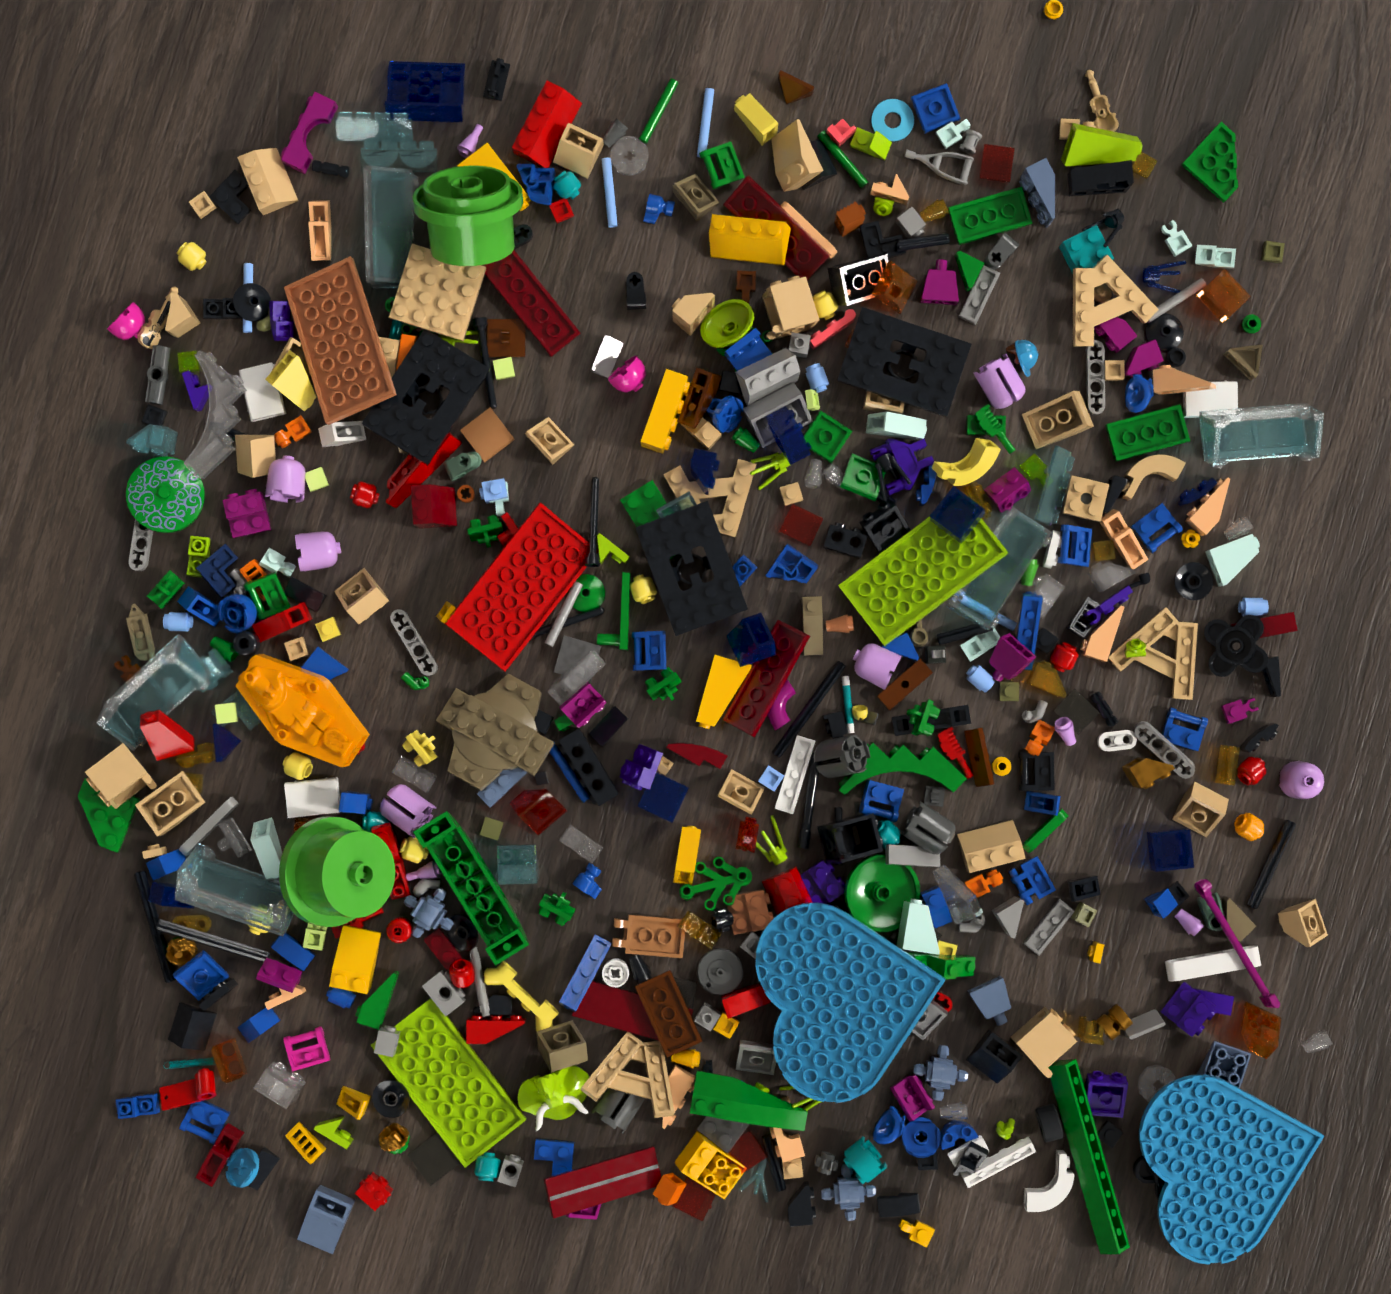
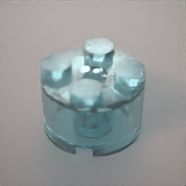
[185,649,232,693]

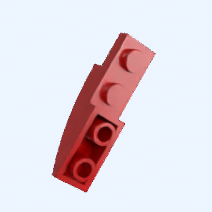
[371,822,411,900]

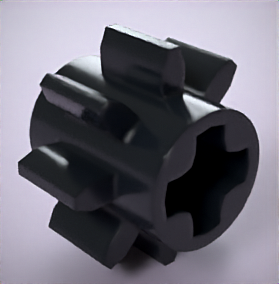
[710,908,734,932]

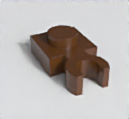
[114,655,149,691]

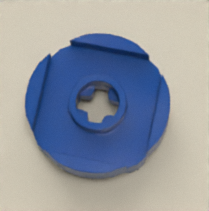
[902,1117,941,1158]

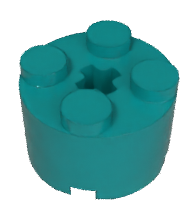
[843,1136,887,1184]

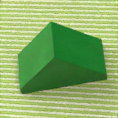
[955,251,984,292]

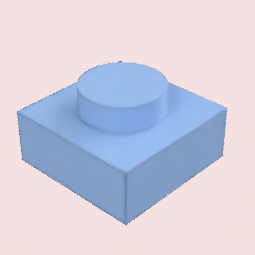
[758,765,784,791]

